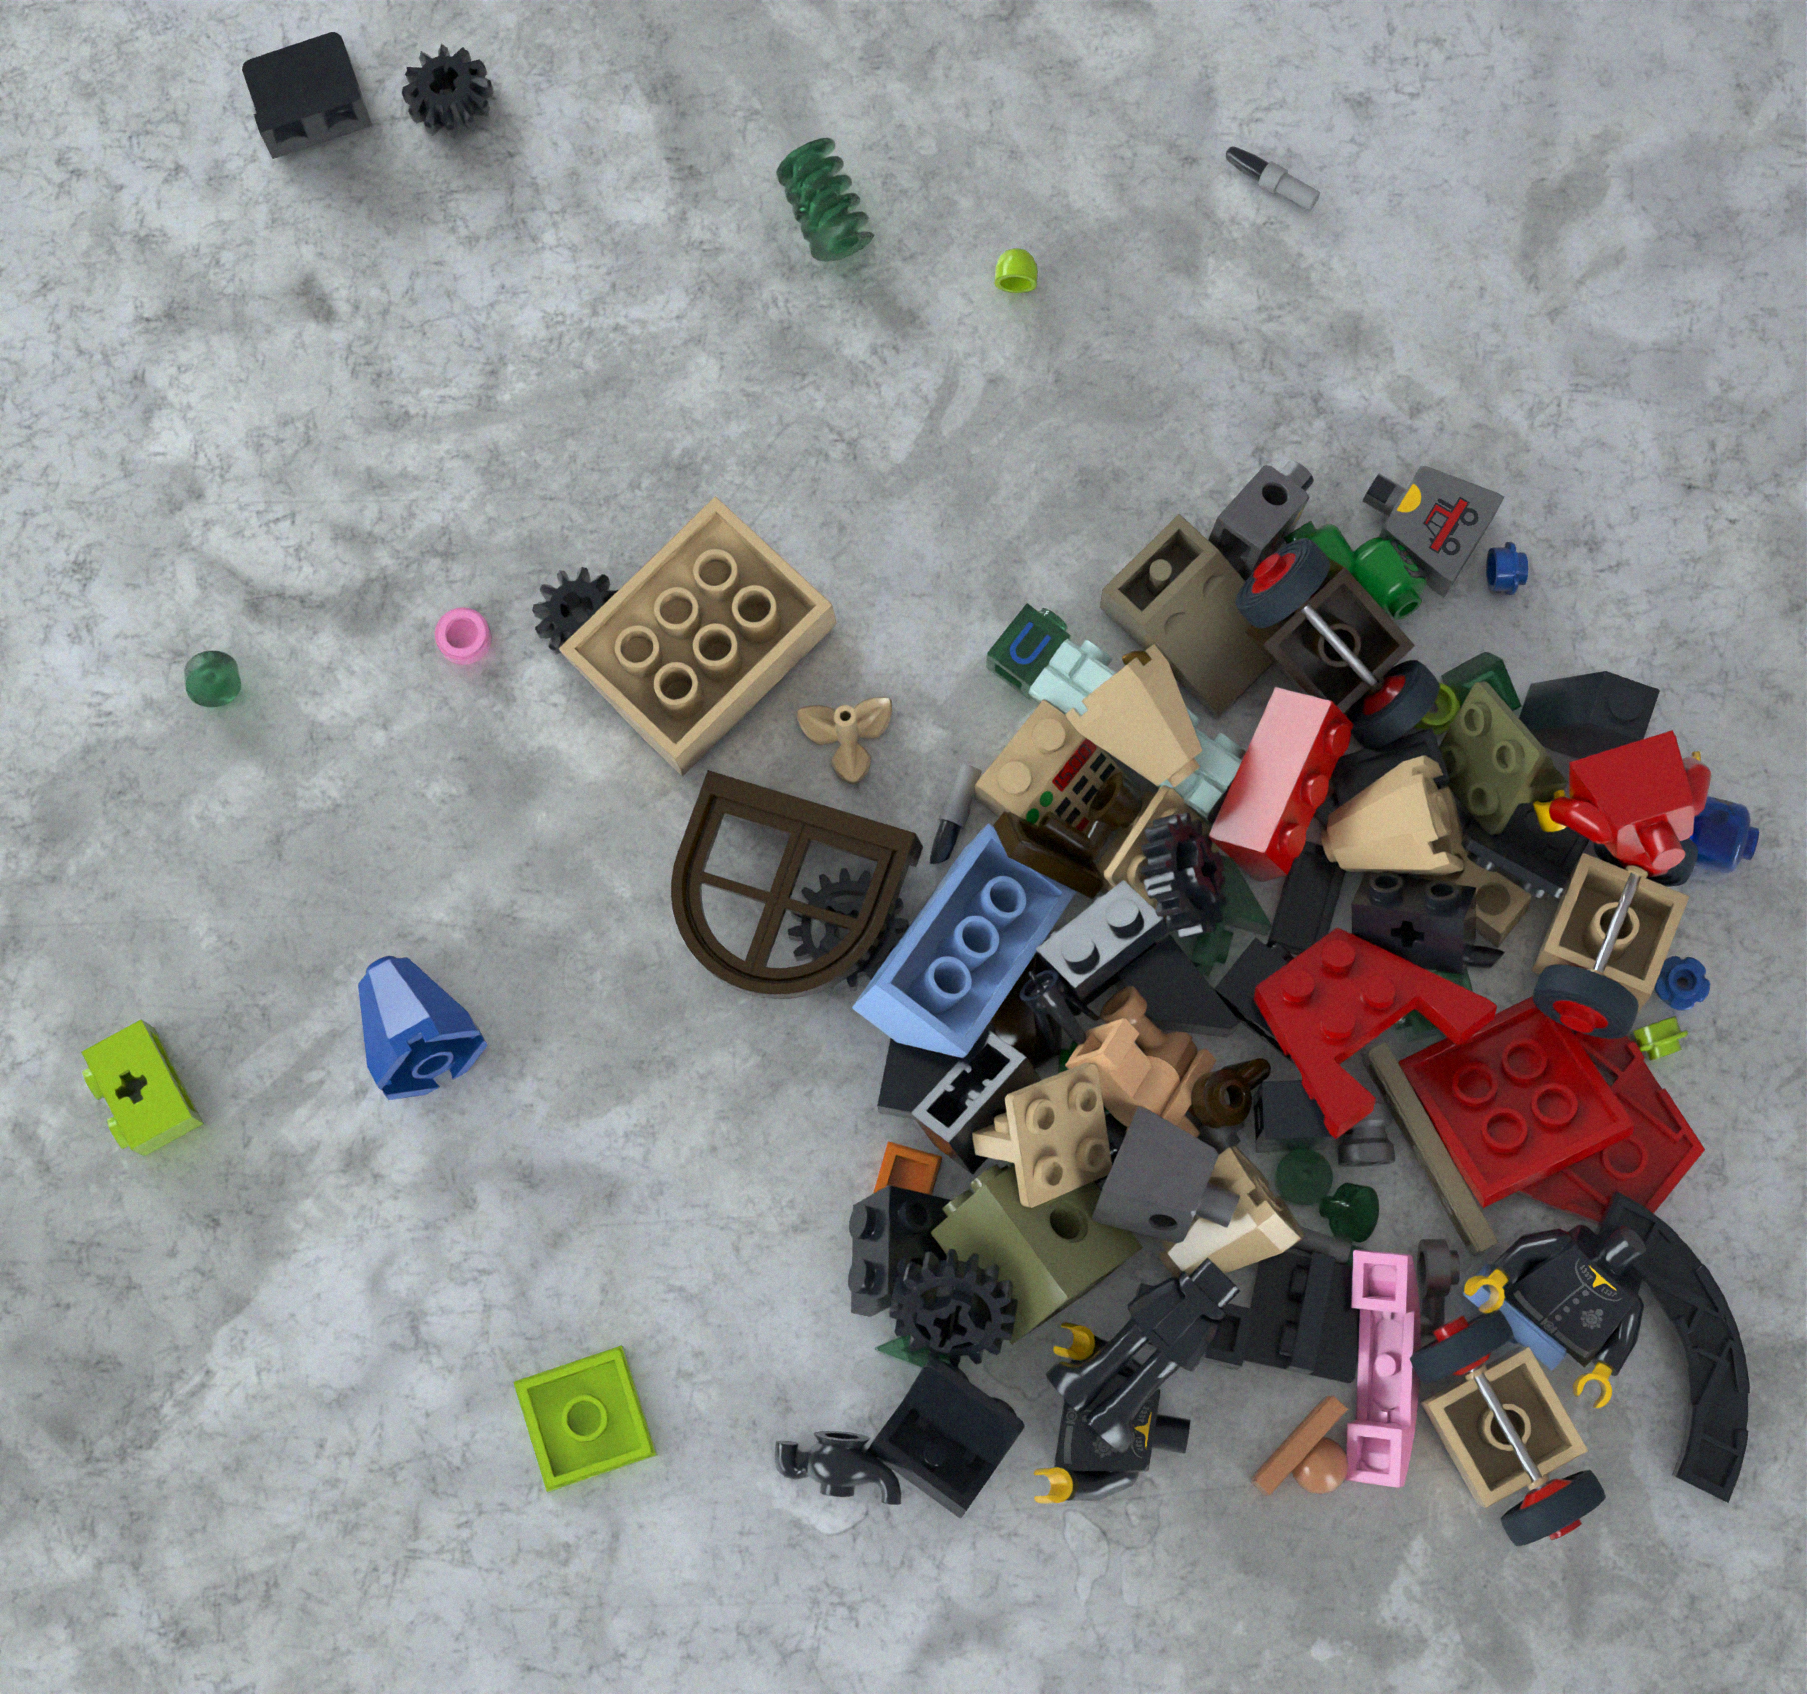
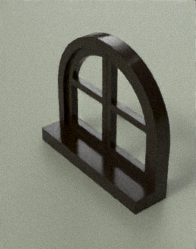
[671,770,923,999]

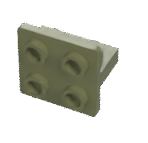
[1439,682,1568,835]

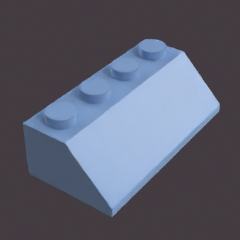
[852,823,1077,1058]

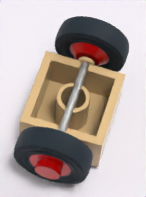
[1531,838,1698,1039]
[1410,1309,1606,1546]

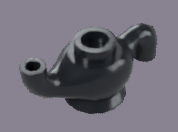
[775,1431,902,1505]

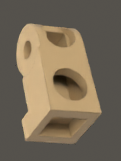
[1418,851,1532,948]

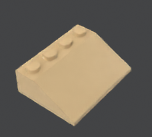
[559,496,837,776]

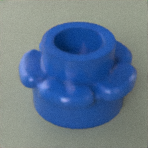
[1486,542,1528,595]
[1654,956,1710,1011]

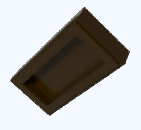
[993,811,1104,899]

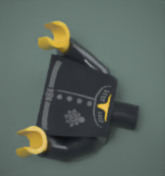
[1464,1224,1646,1408]
[1034,1322,1190,1504]

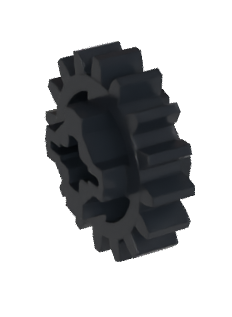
[1141,812,1227,938]
[788,868,909,991]
[889,1249,1018,1367]

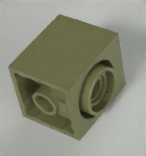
[931,1162,1143,1345]

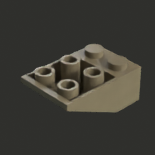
[1100,514,1273,718]

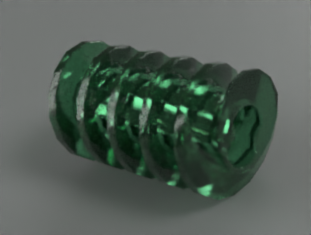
[776,138,875,262]

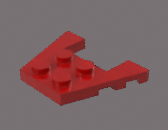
[1254,927,1497,1139]
[1515,1031,1705,1225]

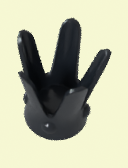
[1020,970,1100,1055]

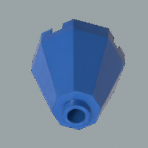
[358,956,488,1100]

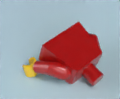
[1533,730,1712,870]

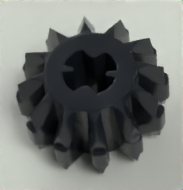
[402,43,494,139]
[532,567,618,655]

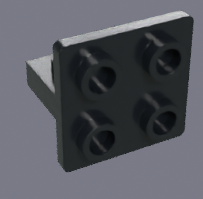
[1243,1252,1360,1384]

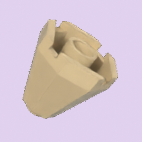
[1065,644,1202,787]
[1321,755,1465,876]
[1159,1146,1306,1279]

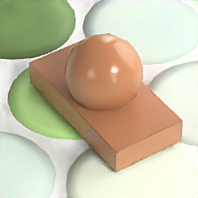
[1251,1395,1348,1496]

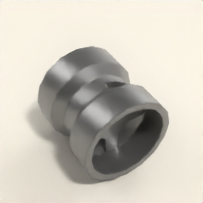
[1337,1103,1395,1167]

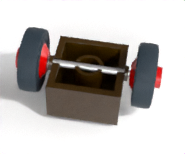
[1235,538,1440,749]

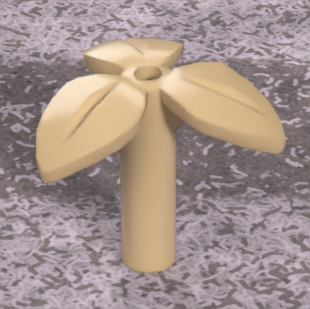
[797,697,892,785]

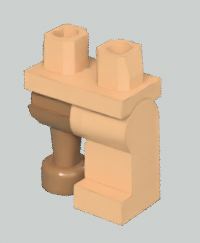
[1065,986,1216,1138]

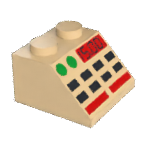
[975,699,1129,834]

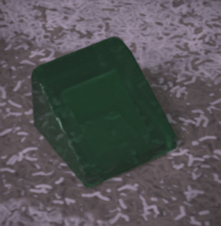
[1441,652,1522,711]

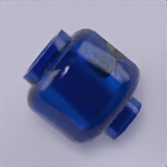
[1689,796,1759,873]

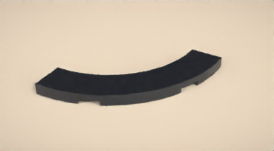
[1595,1191,1750,1503]

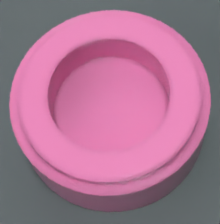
[435,607,492,665]

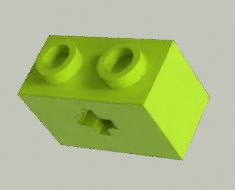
[81,1019,204,1157]

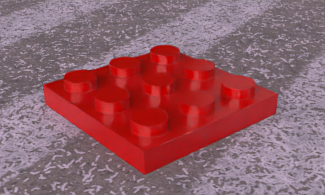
[1398,996,1635,1208]

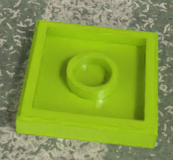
[513,1345,658,1492]

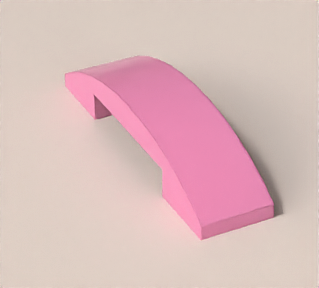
[1346,1249,1421,1488]

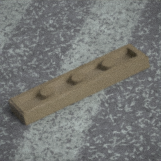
[1362,1041,1499,1257]

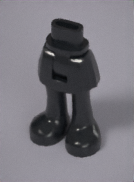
[1045,1257,1241,1454]

